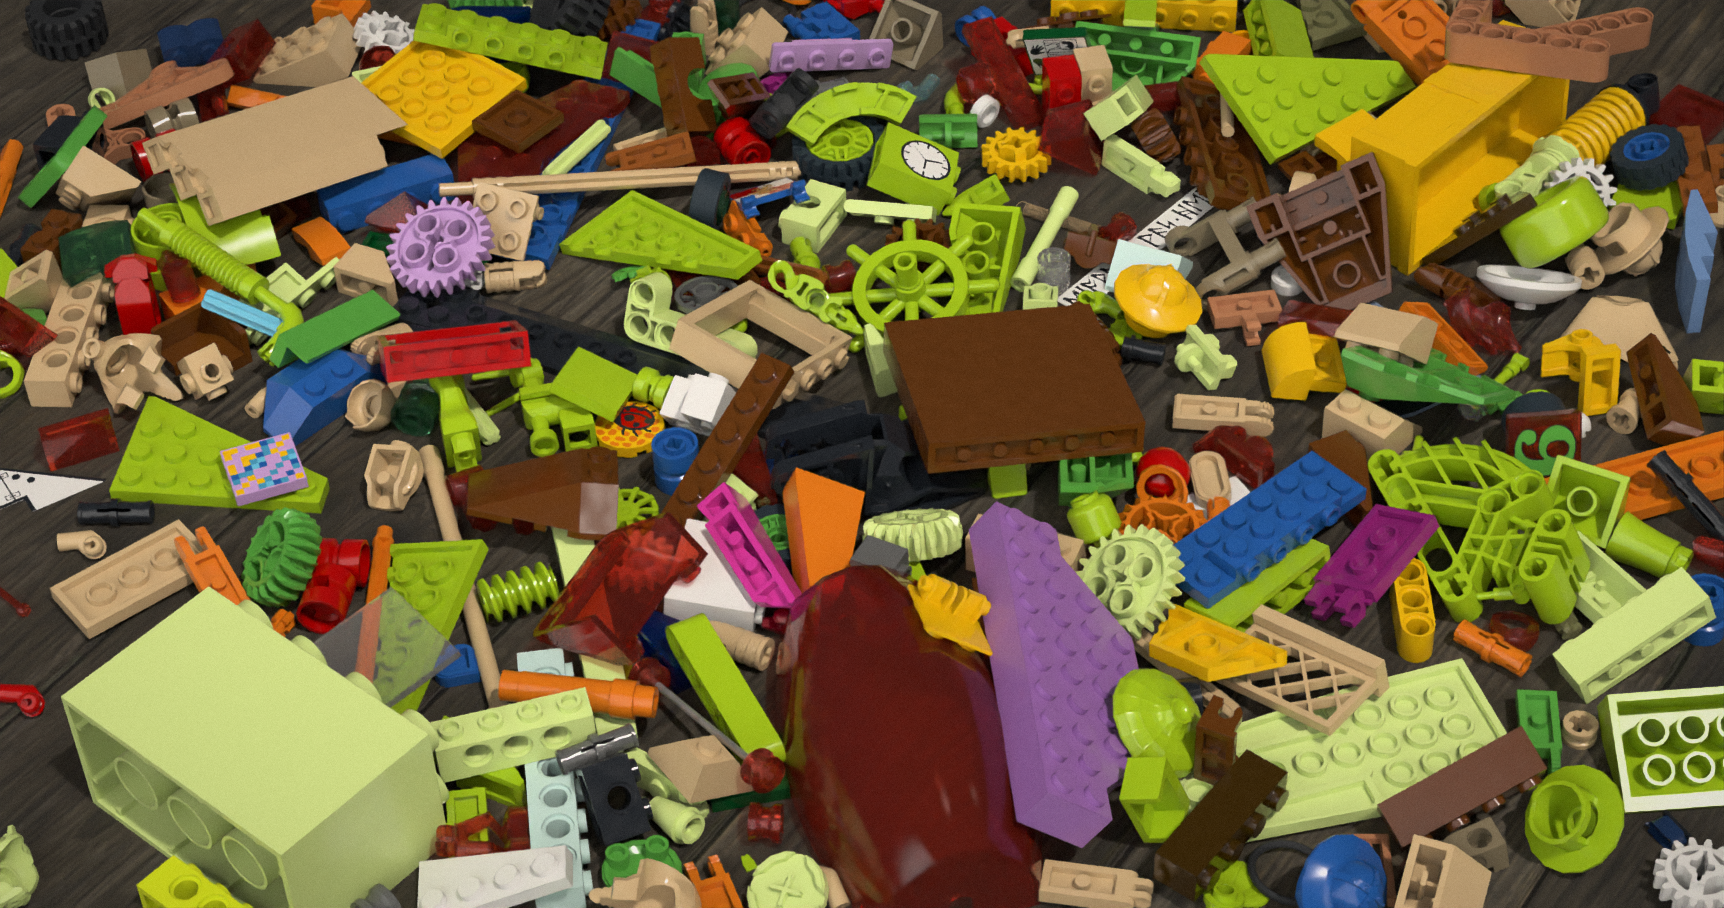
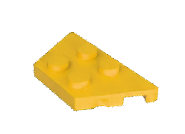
[1149,604,1287,682]

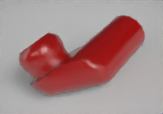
[0,684,45,717]

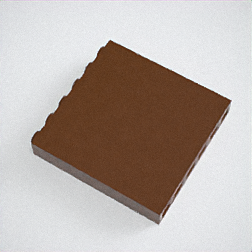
[883,303,1145,474]

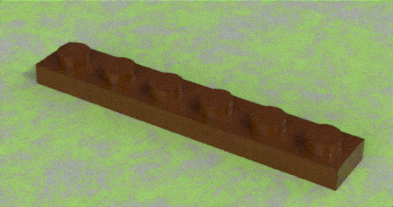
[652,353,795,551]

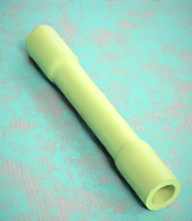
[1010,186,1079,292]

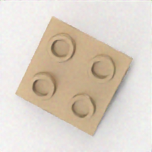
[473,182,544,261]

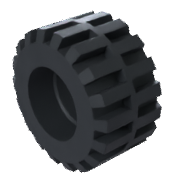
[25,0,109,61]
[529,0,610,37]

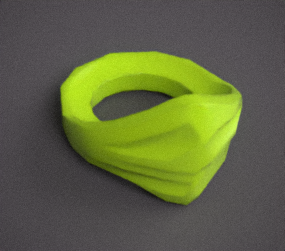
[0,350,25,399]

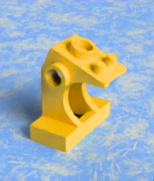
[1540,329,1621,416]

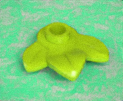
[1203,860,1270,908]

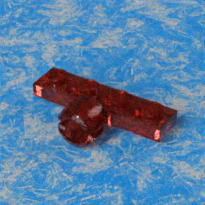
[956,16,1047,131]

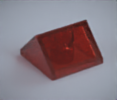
[1037,99,1104,176]
[37,408,120,472]

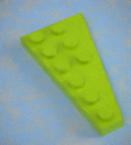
[559,190,763,279]
[374,539,489,715]

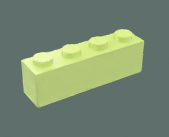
[1553,567,1716,704]

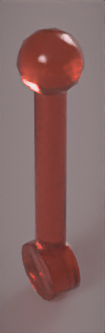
[0,587,31,617]

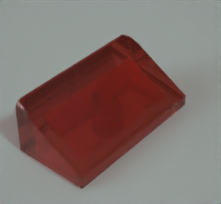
[0,296,58,358]

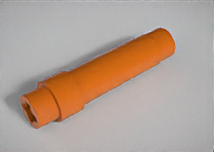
[498,670,659,720]

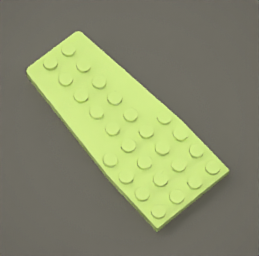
[1179,658,1507,842]

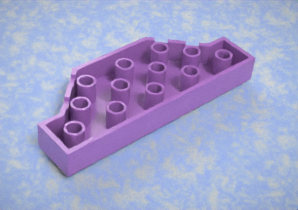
[969,501,1139,848]

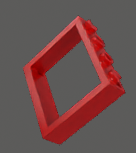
[377,320,531,383]

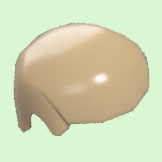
[345,379,397,432]

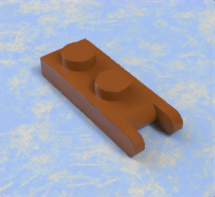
[605,131,696,171]

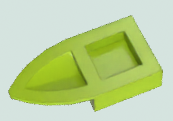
[942,174,1010,216]

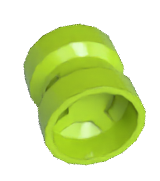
[632,366,674,409]

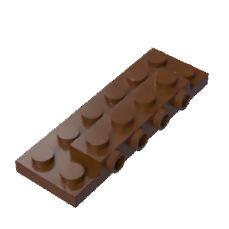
[1173,76,1271,210]

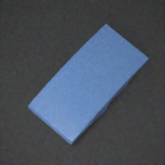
[1675,189,1718,333]

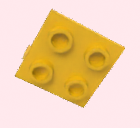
[907,574,993,656]

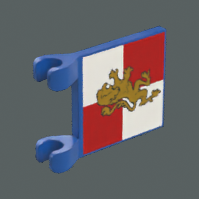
[728,178,810,219]

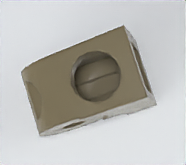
[1442,817,1509,873]

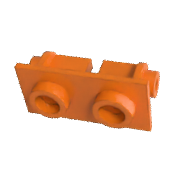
[723,200,773,257]

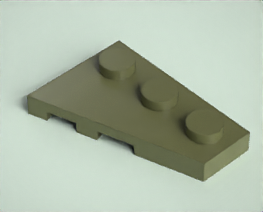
[1296,0,1367,51]

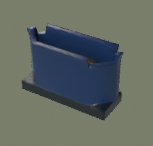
[1645,810,1692,850]

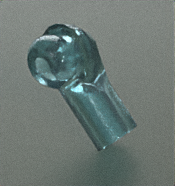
[897,73,940,102]

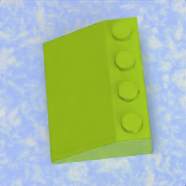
[1597,686,1724,814]

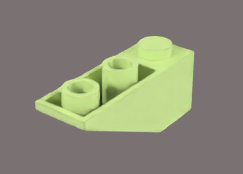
[1083,75,1154,141]

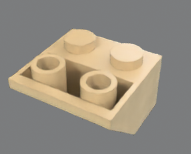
[1505,0,1581,27]
[705,7,788,77]
[1334,303,1438,367]
[1394,834,1492,908]

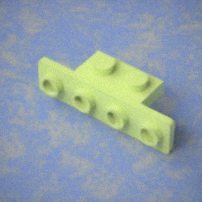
[239,257,340,346]
[1574,531,1646,623]

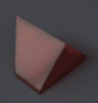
[365,191,428,234]

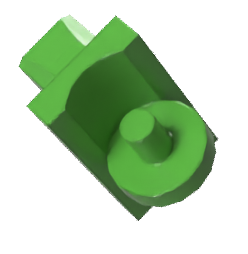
[919,114,978,149]

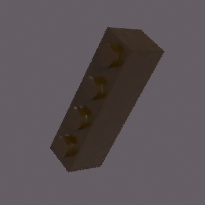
[1153,749,1289,902]

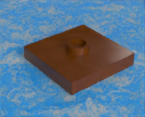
[472,89,564,153]

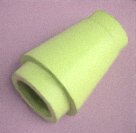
[649,796,705,844]

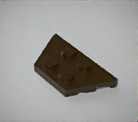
[1422,191,1538,265]

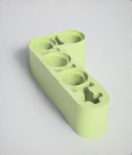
[624,272,758,358]

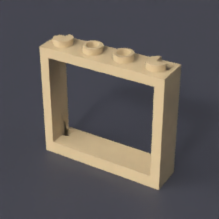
[669,280,853,409]

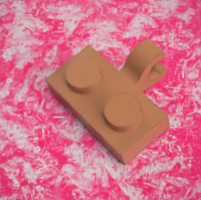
[1207,290,1283,346]

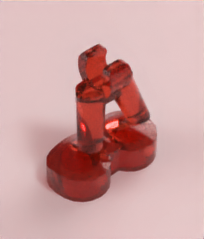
[435,806,530,857]

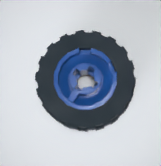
[1610,124,1689,191]

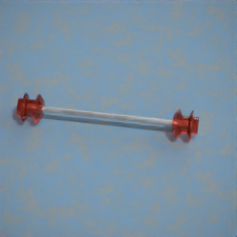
[628,657,785,793]

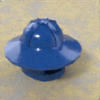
[1295,834,1387,908]

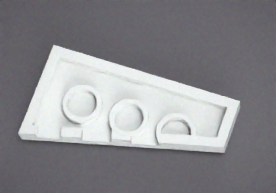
[417,845,573,908]

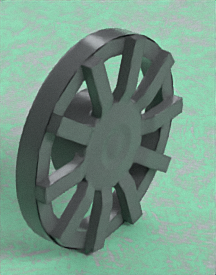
[674,275,737,314]

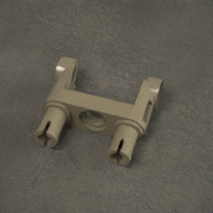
[1165,196,1287,312]

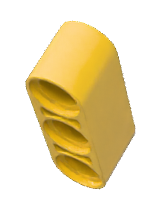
[1389,558,1436,663]

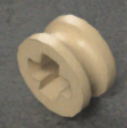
[1561,710,1599,750]

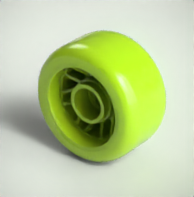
[1499,175,1609,269]

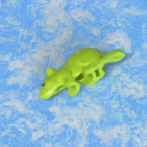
[767,260,864,335]

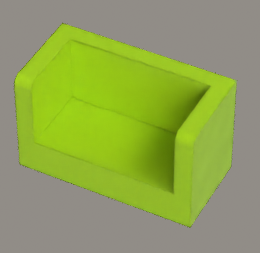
[1119,757,1190,843]

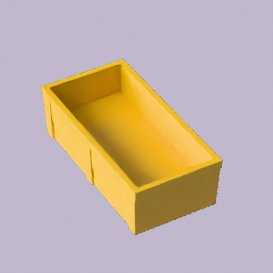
[1350,20,1570,276]

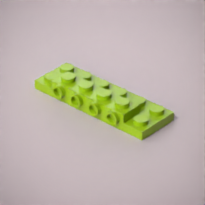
[413,3,608,80]

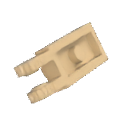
[1172,394,1274,437]

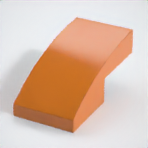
[291,217,351,266]

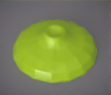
[1113,668,1201,779]

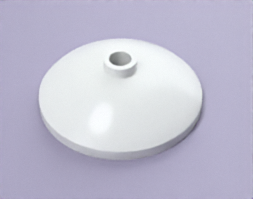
[1476,265,1582,310]

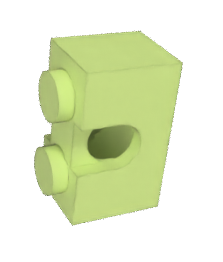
[779,179,847,253]

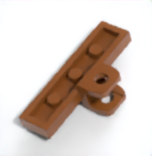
[1676,125,1724,216]

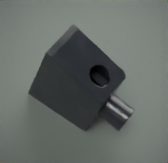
[33,110,108,173]

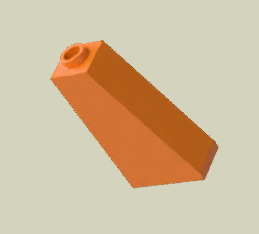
[783,467,865,617]

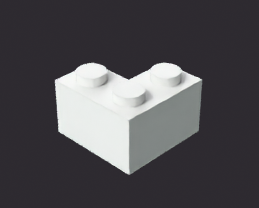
[659,373,738,437]

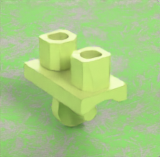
[1174,325,1237,390]

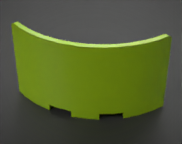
[774,82,917,146]
[169,183,281,276]

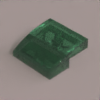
[58,220,135,287]

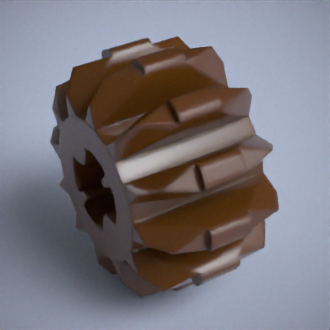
[1131,108,1181,164]

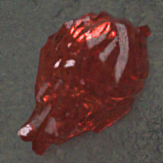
[1443,285,1522,355]

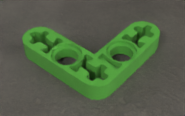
[18,105,108,208]

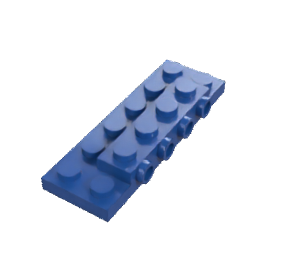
[1173,451,1366,609]

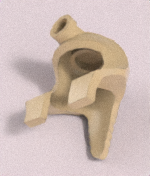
[82,333,184,414]
[589,858,702,908]

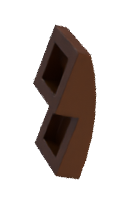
[1278,150,1337,181]

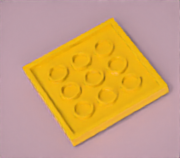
[361,41,527,159]

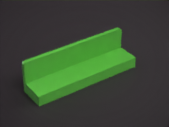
[610,47,726,140]
[269,290,400,368]

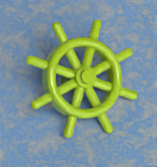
[830,220,1000,353]

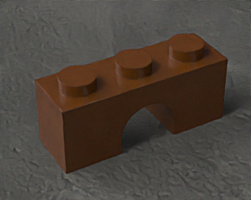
[650,37,717,140]

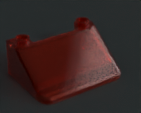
[533,512,708,666]

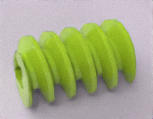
[476,561,560,623]

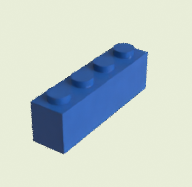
[316,154,456,234]

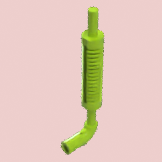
[137,208,304,367]

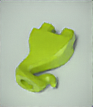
[429,374,482,479]

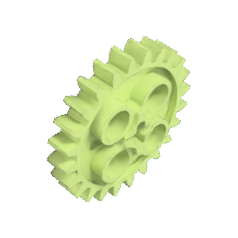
[1076,524,1185,640]

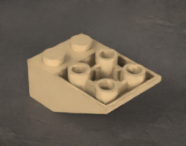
[253,13,361,87]

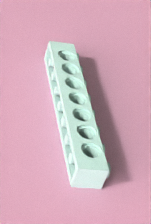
[517,648,593,908]

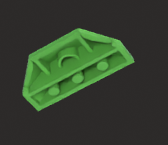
[1076,21,1201,99]
[1058,453,1134,507]

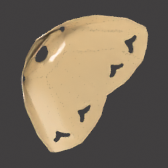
[1559,295,1678,362]

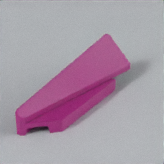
[697,482,811,612]

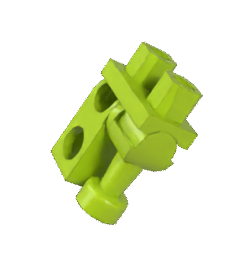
[519,377,597,457]

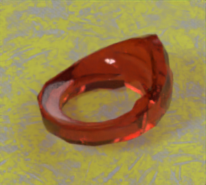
[1488,610,1540,652]

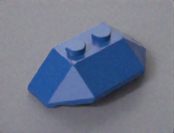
[263,349,387,446]

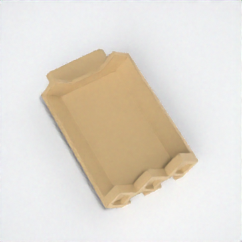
[142,76,408,226]

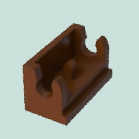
[1193,695,1243,786]

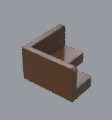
[151,301,253,376]

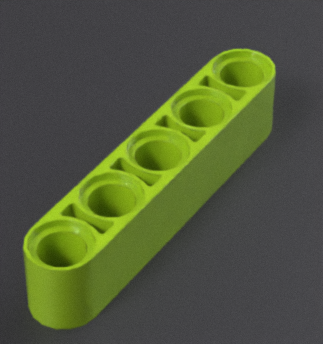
[665,613,786,776]

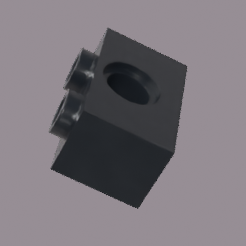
[575,752,653,846]

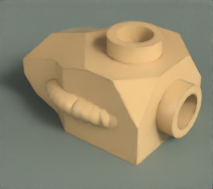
[364,440,424,512]

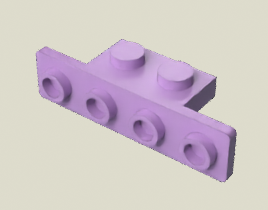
[769,38,894,72]

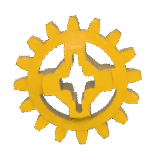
[982,127,1052,183]

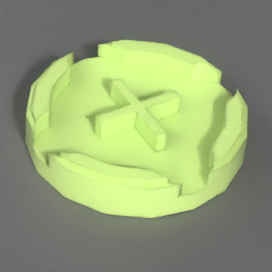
[747,851,829,908]

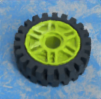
[792,116,884,192]

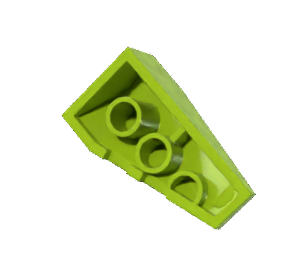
[949,202,1026,315]

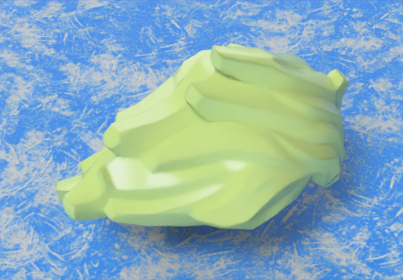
[0,825,39,908]

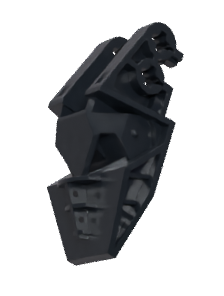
[765,400,986,516]

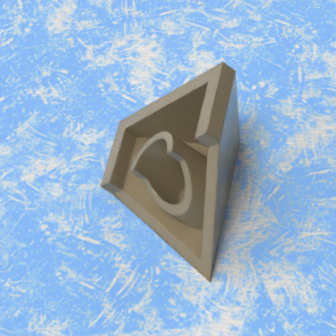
[85,49,152,101]

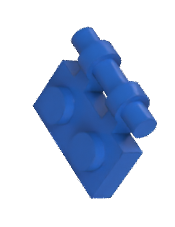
[783,1,860,40]

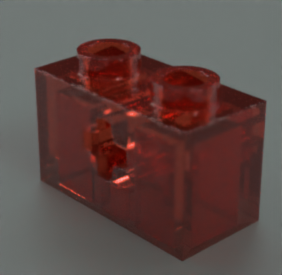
[205,19,276,89]

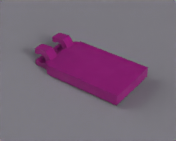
[1304,504,1440,628]

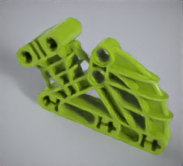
[1367,437,1591,624]

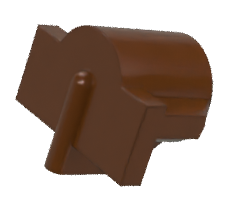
[1062,224,1117,268]

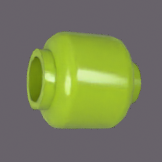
[1067,490,1122,548]

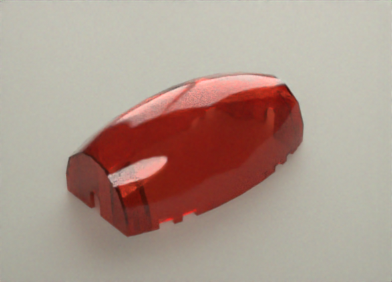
[775,565,1043,908]

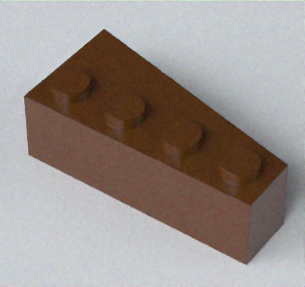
[1377,725,1547,852]

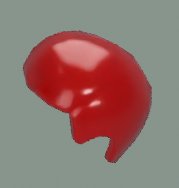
[1134,446,1191,498]

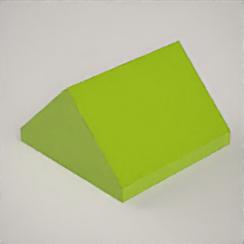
[1535,455,1631,549]

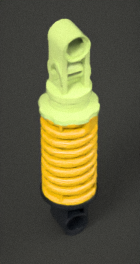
[1494,73,1661,198]

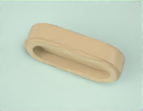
[1189,451,1232,510]

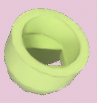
[88,87,115,108]

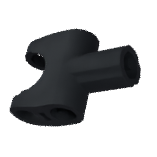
[749,68,819,139]

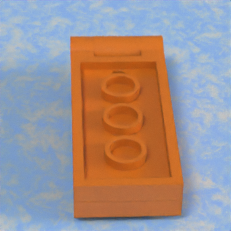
[1351,0,1450,86]

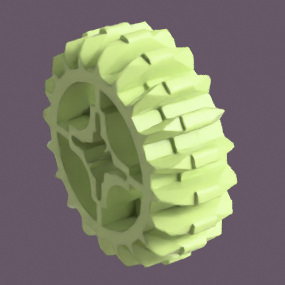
[862,508,963,562]

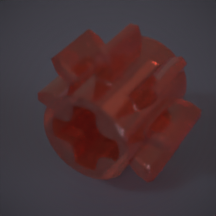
[683,136,721,167]

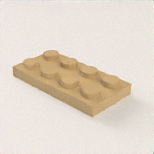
[50,519,203,639]

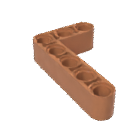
[1444,0,1610,83]
[1537,7,1654,56]

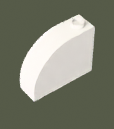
[663,519,766,632]

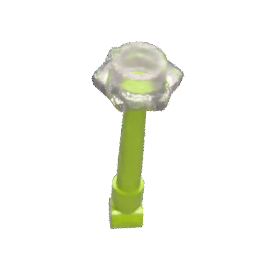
[1458,353,1530,422]

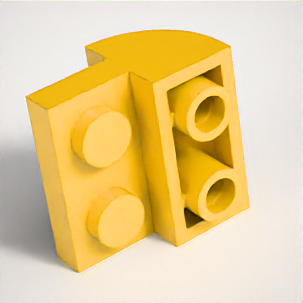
[1262,322,1347,401]

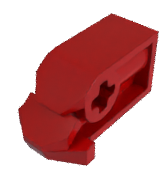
[104,253,162,335]

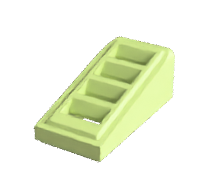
[864,323,898,397]

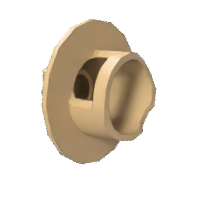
[1591,202,1669,277]

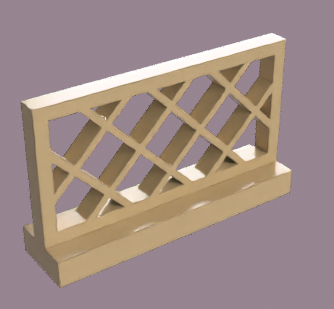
[1215,604,1389,736]

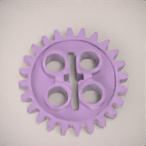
[386,197,495,297]

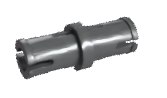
[555,723,639,775]

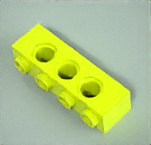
[137,855,253,908]

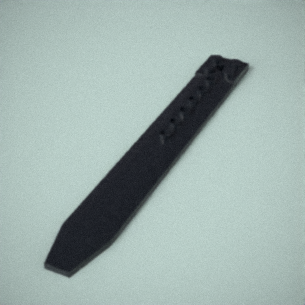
[388,285,845,451]

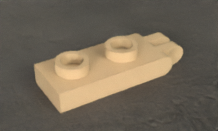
[1039,859,1154,908]

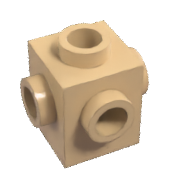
[176,343,234,401]

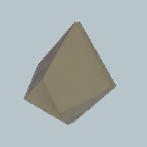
[869,0,943,71]

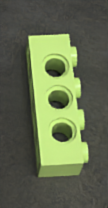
[430,687,596,783]

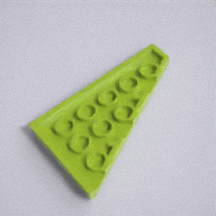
[1199,54,1416,165]
[109,396,330,514]

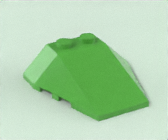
[1341,346,1516,405]

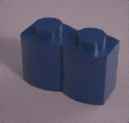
[157,18,228,67]

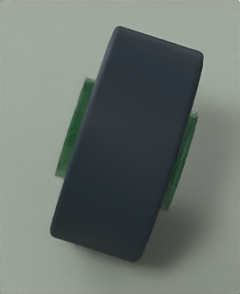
[689,168,731,231]

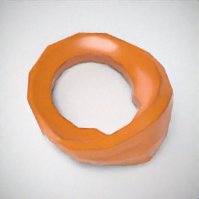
[1136,464,1188,504]

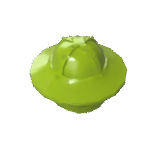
[1525,765,1624,874]

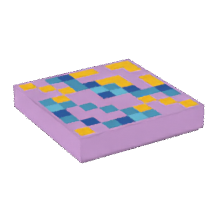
[220,432,309,506]

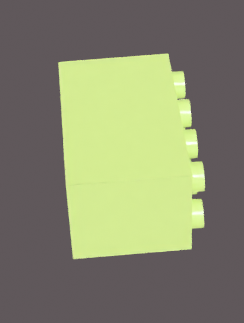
[61,586,449,908]

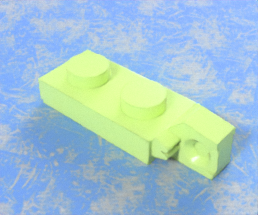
[1101,134,1181,197]

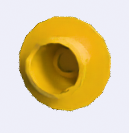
[1114,264,1202,338]

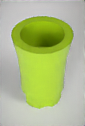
[1605,511,1693,578]

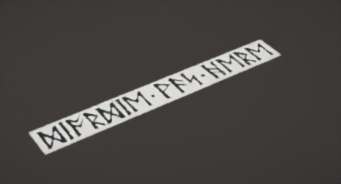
[1058,187,1214,306]

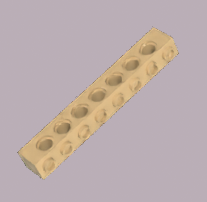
[24,205,135,407]

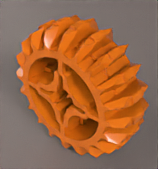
[1118,494,1209,545]

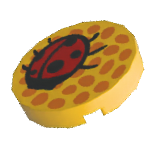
[595,401,665,458]

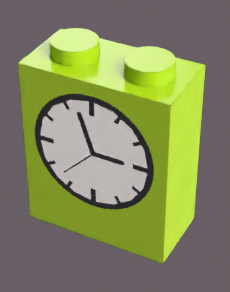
[867,122,961,216]

